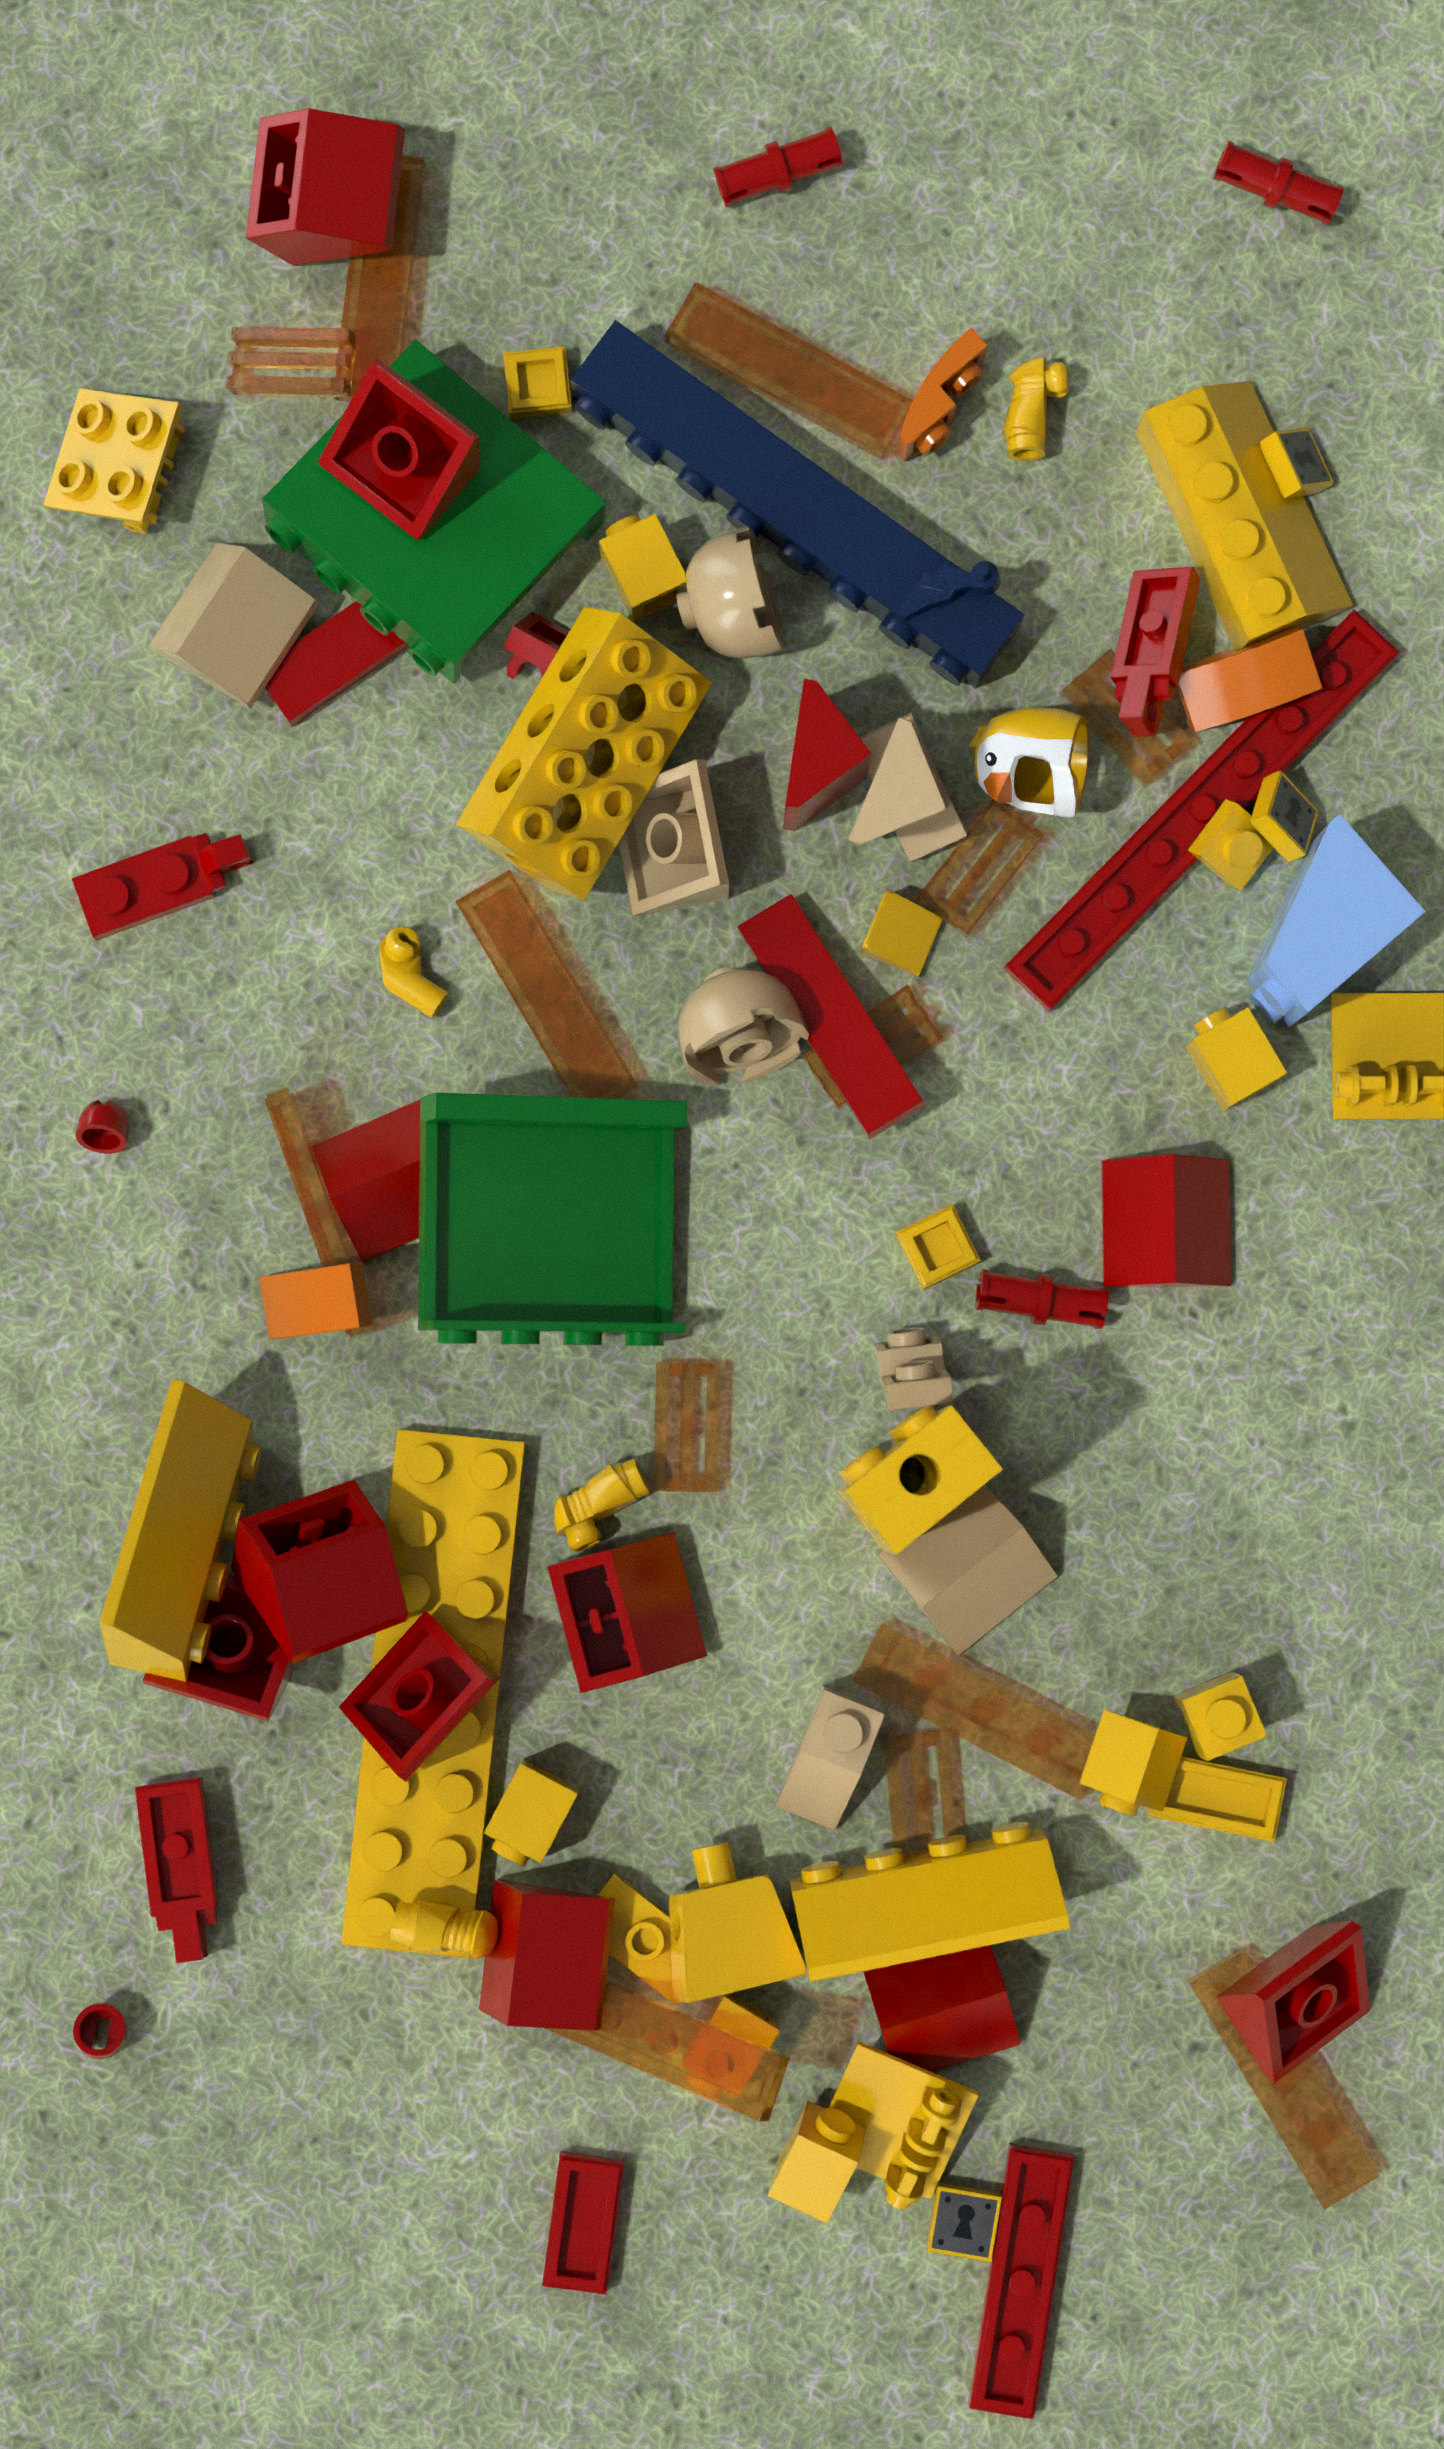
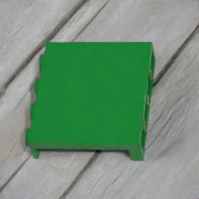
[262,339,606,684]
[418,1093,687,1346]

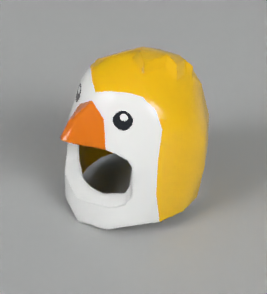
[969,707,1090,819]

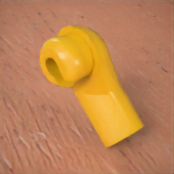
[379,926,449,1019]

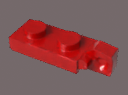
[1110,566,1201,737]
[71,833,253,941]
[135,1777,219,1963]

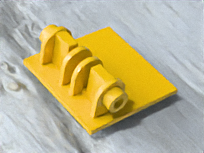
[43,388,185,534]
[1330,993,1444,1120]
[828,2041,979,2209]

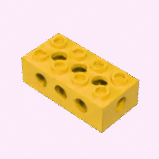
[456,607,712,901]
[836,1404,1003,1555]

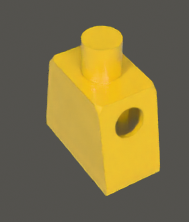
[669,1842,807,2003]

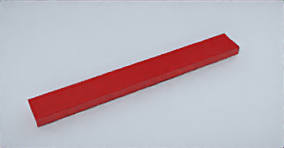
[1003,609,1399,1012]

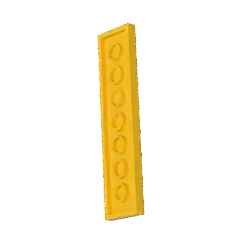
[341,1429,526,1958]

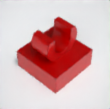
[503,612,569,685]

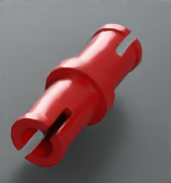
[713,127,844,208]
[1212,140,1344,226]
[975,1269,1109,1329]

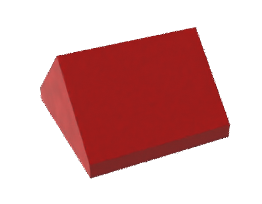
[317,358,480,541]
[783,679,872,831]
[312,1100,420,1263]
[1101,1154,1231,1287]
[143,1574,294,1722]
[339,1611,500,1782]
[479,1879,615,2031]
[1216,1920,1370,2084]
[863,1945,1021,2072]

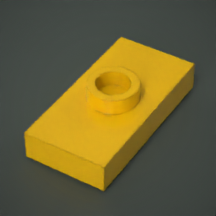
[597,1872,679,2006]

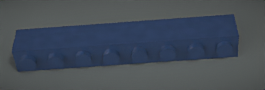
[570,320,1025,689]

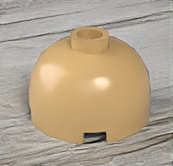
[676,526,784,659]
[677,967,809,1086]

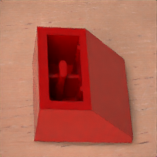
[246,108,405,266]
[231,1480,408,1664]
[547,1532,707,1693]

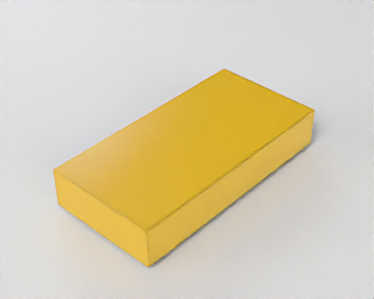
[1146,1756,1287,1842]

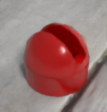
[75,1100,130,1154]
[73,2003,127,2060]

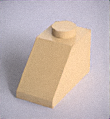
[775,1686,885,1830]

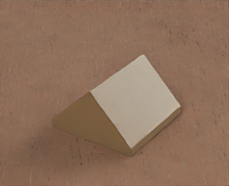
[148,543,319,709]
[848,717,949,845]
[619,759,729,916]
[878,1484,1058,1656]

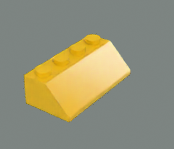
[1136,381,1353,651]
[99,1379,262,1682]
[789,1822,1071,1982]

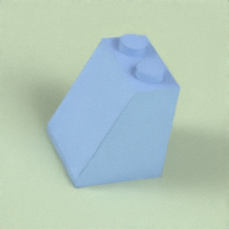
[1246,814,1426,1029]

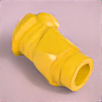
[1002,356,1069,461]
[554,1458,650,1552]
[390,1900,499,1960]

